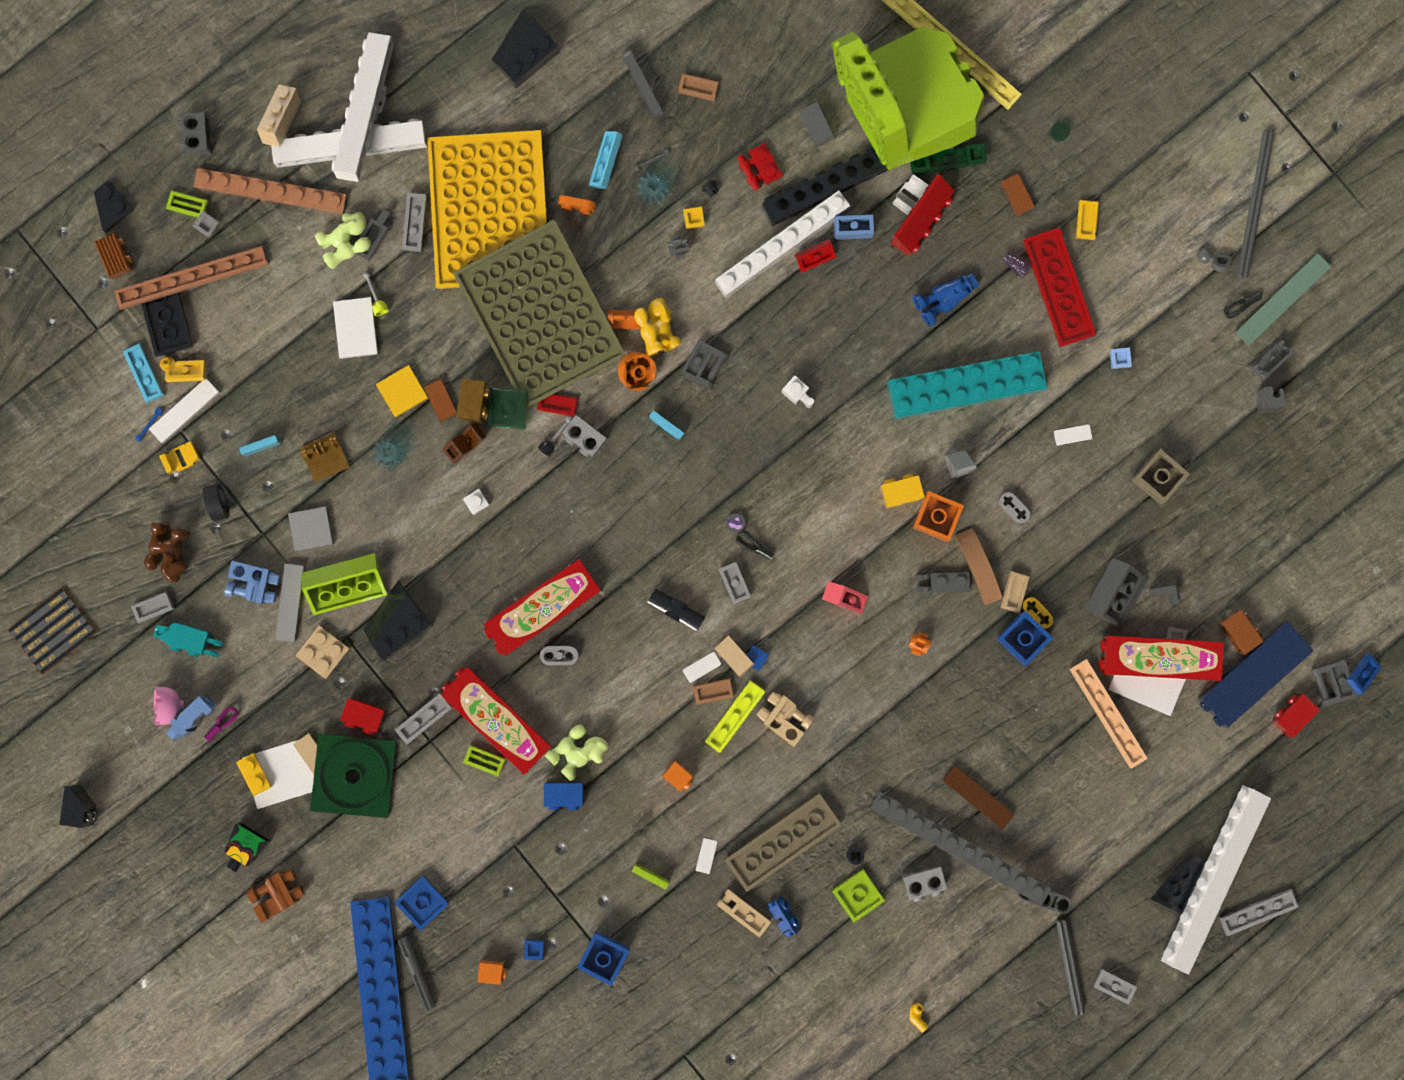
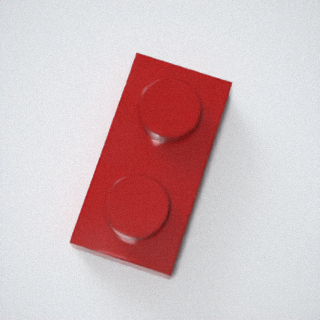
[794,239,836,273]

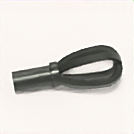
[1223,292,1262,319]
[736,532,774,560]

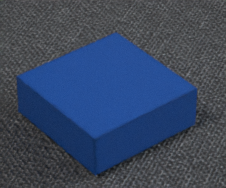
[747,645,769,671]
[524,939,545,960]

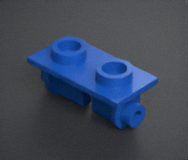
[768,895,801,938]

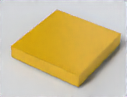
[376,365,429,418]

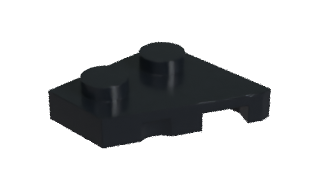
[94,180,134,233]

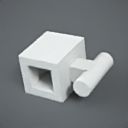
[781,376,814,408]

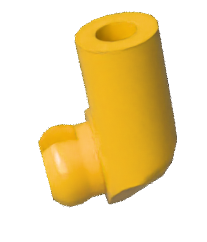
[909,1003,928,1033]

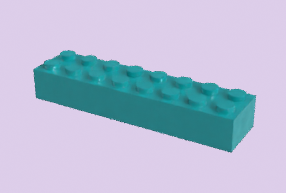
[887,351,1047,420]

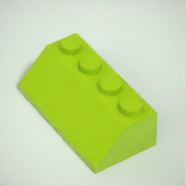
[301,553,388,615]

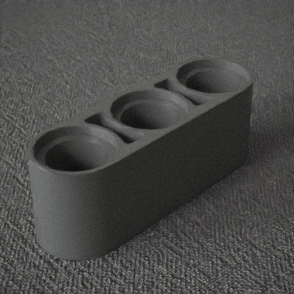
[1016,890,1073,914]

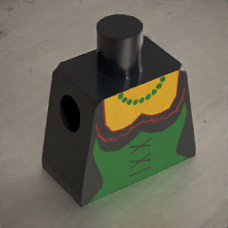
[224,822,271,872]

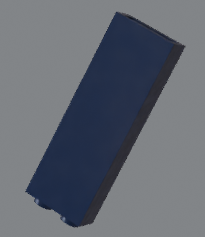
[1198,622,1314,728]

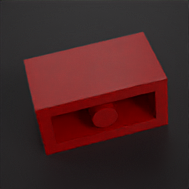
[1272,694,1320,738]
[340,698,387,735]

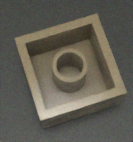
[1131,449,1190,505]

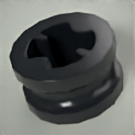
[846,847,864,865]

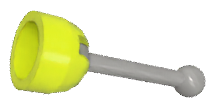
[363,271,389,316]

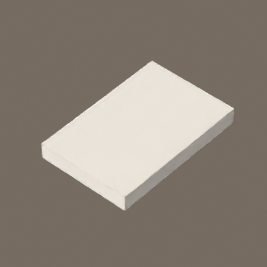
[333,297,378,359]

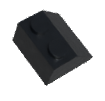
[59,784,98,828]

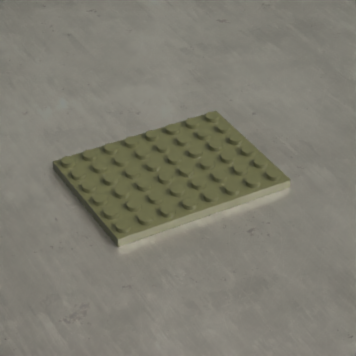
[453,219,626,409]

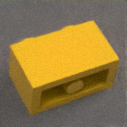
[880,473,925,508]

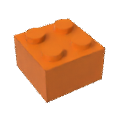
[912,491,964,542]

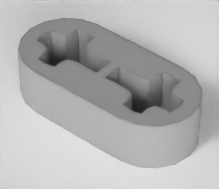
[998,492,1030,524]

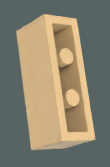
[257,84,301,147]

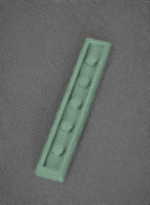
[1235,253,1331,346]

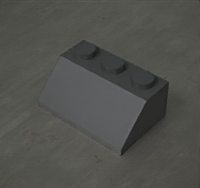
[1085,558,1148,629]

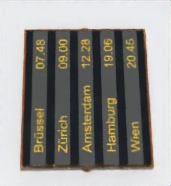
[7,587,98,675]

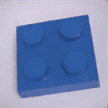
[394,875,450,931]

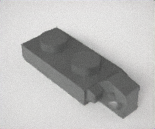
[356,209,392,261]

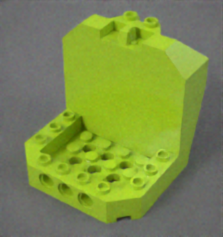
[831,27,984,170]

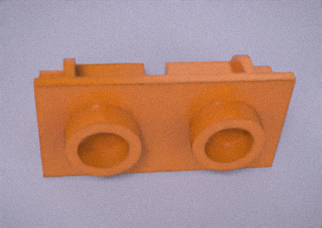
[607,310,641,330]

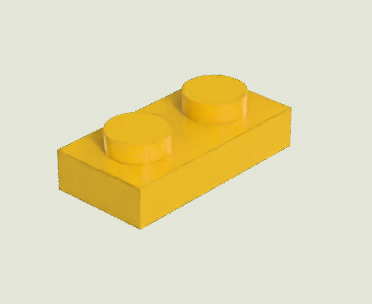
[236,753,272,796]

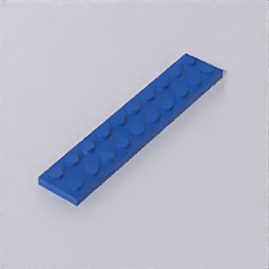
[350,897,410,1080]

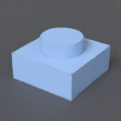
[1109,348,1132,369]

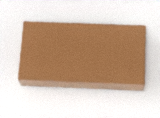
[678,73,719,102]
[693,678,734,705]

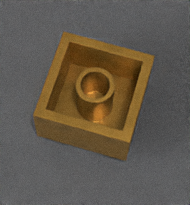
[456,379,491,424]

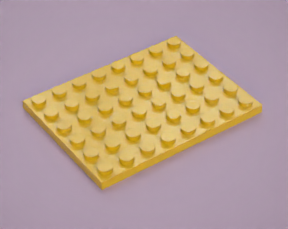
[427,130,547,289]

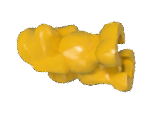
[634,298,682,357]

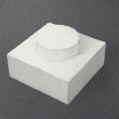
[463,489,490,515]

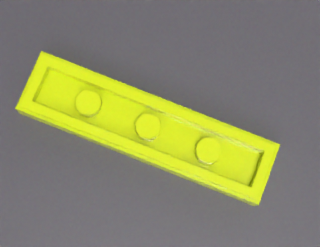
[705,680,766,753]

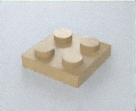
[296,625,350,679]

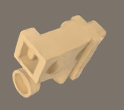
[757,692,815,747]

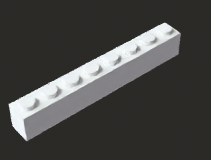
[332,32,394,182]
[271,119,427,168]
[715,191,850,299]

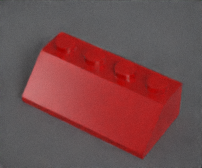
[891,174,954,256]

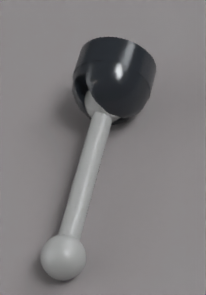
[537,416,573,457]

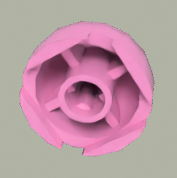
[154,687,184,725]

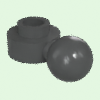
[1197,248,1232,272]

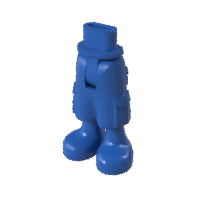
[912,273,979,327]

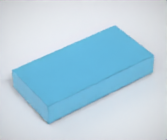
[649,410,684,440]
[239,435,281,456]

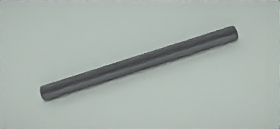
[1237,131,1274,279]

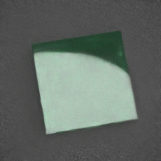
[488,388,528,430]

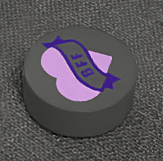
[726,513,745,533]

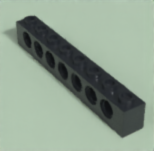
[762,147,888,227]

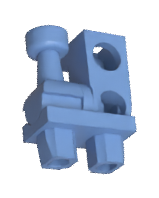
[225,561,281,604]
[166,696,217,740]

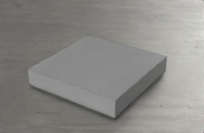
[288,507,333,551]

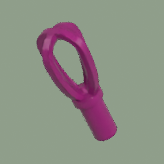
[204,706,239,741]

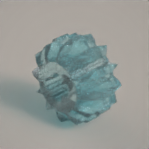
[637,171,669,204]
[372,437,406,469]

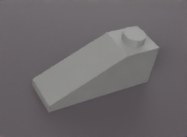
[944,448,977,479]

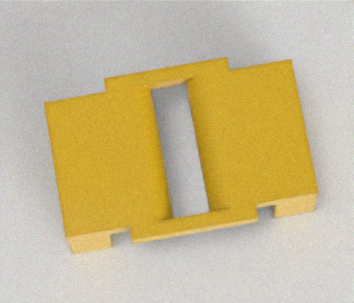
[159,441,201,474]

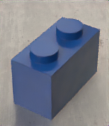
[544,782,584,810]

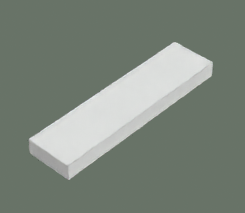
[149,378,220,444]

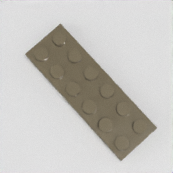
[725,793,842,892]

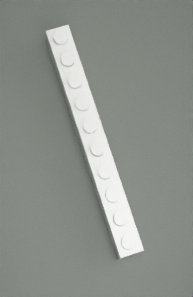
[1161,785,1271,975]

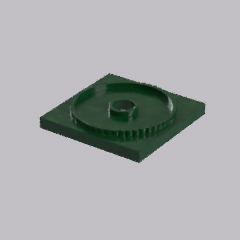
[310,734,396,818]

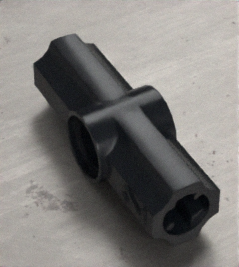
[647,588,705,631]

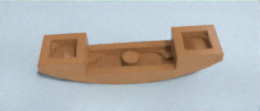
[955,528,1003,606]

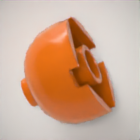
[617,352,657,391]

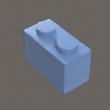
[833,215,874,240]

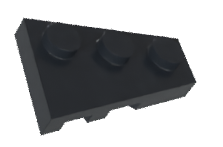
[1150,853,1206,914]

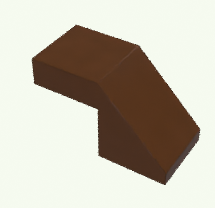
[442,422,486,464]

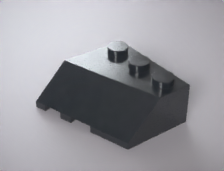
[492,9,559,89]
[363,580,432,661]

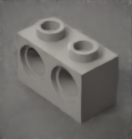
[562,415,607,458]
[902,865,947,902]

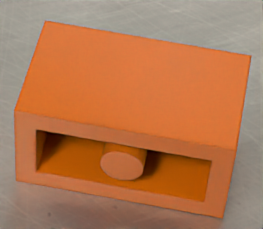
[662,760,694,792]

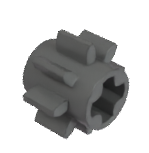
[668,235,689,260]

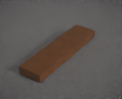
[942,765,1014,830]

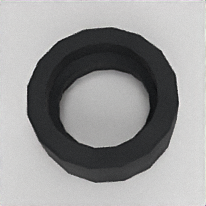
[203,483,230,522]

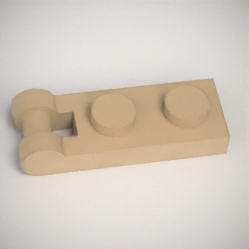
[716,889,771,938]

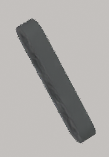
[621,50,663,119]

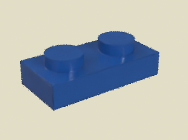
[1346,654,1381,694]

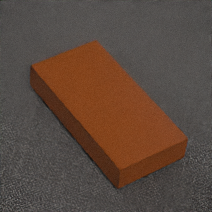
[1000,174,1035,216]
[424,379,457,422]

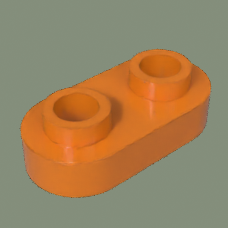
[558,196,597,215]

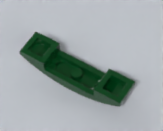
[910,143,987,173]

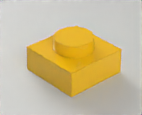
[683,207,705,230]

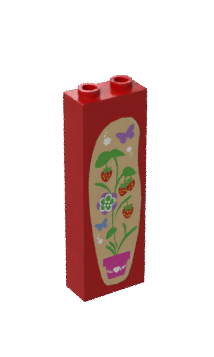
[483,559,602,656]
[1099,635,1224,681]
[441,667,552,775]

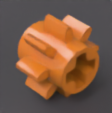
[908,632,931,656]

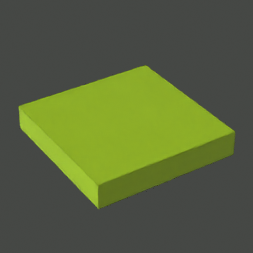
[832,869,885,923]

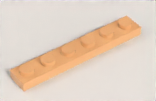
[1069,659,1148,768]

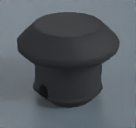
[702,180,719,197]

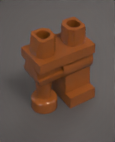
[246,869,306,923]

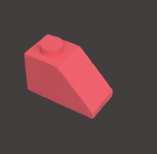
[822,581,868,614]

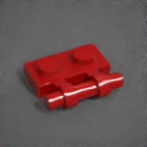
[737,143,783,191]

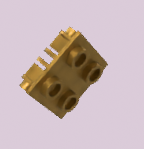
[300,432,350,483]

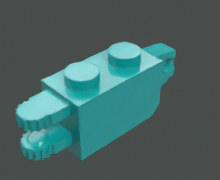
[153,623,223,658]

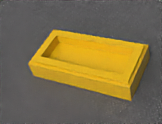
[1075,200,1099,240]

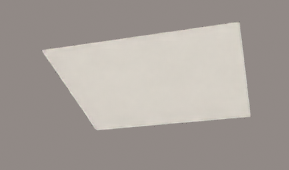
[1108,675,1186,716]
[242,740,314,809]

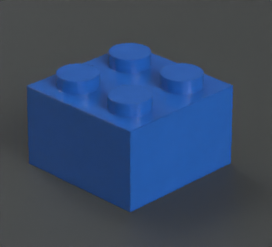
[996,611,1053,666]
[577,930,630,986]

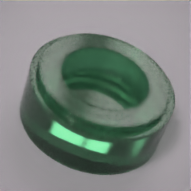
[1050,122,1070,142]

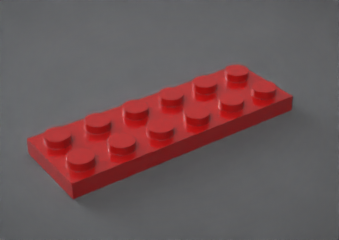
[1022,227,1097,348]

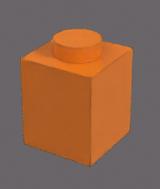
[477,960,507,985]

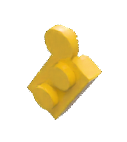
[160,356,206,382]

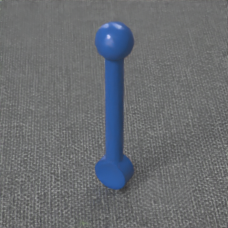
[136,408,163,442]

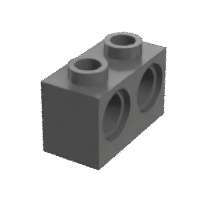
[179,112,212,156]

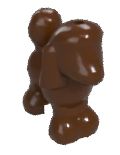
[144,522,190,582]

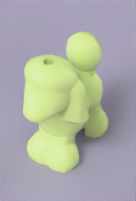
[315,212,371,269]
[544,725,609,782]

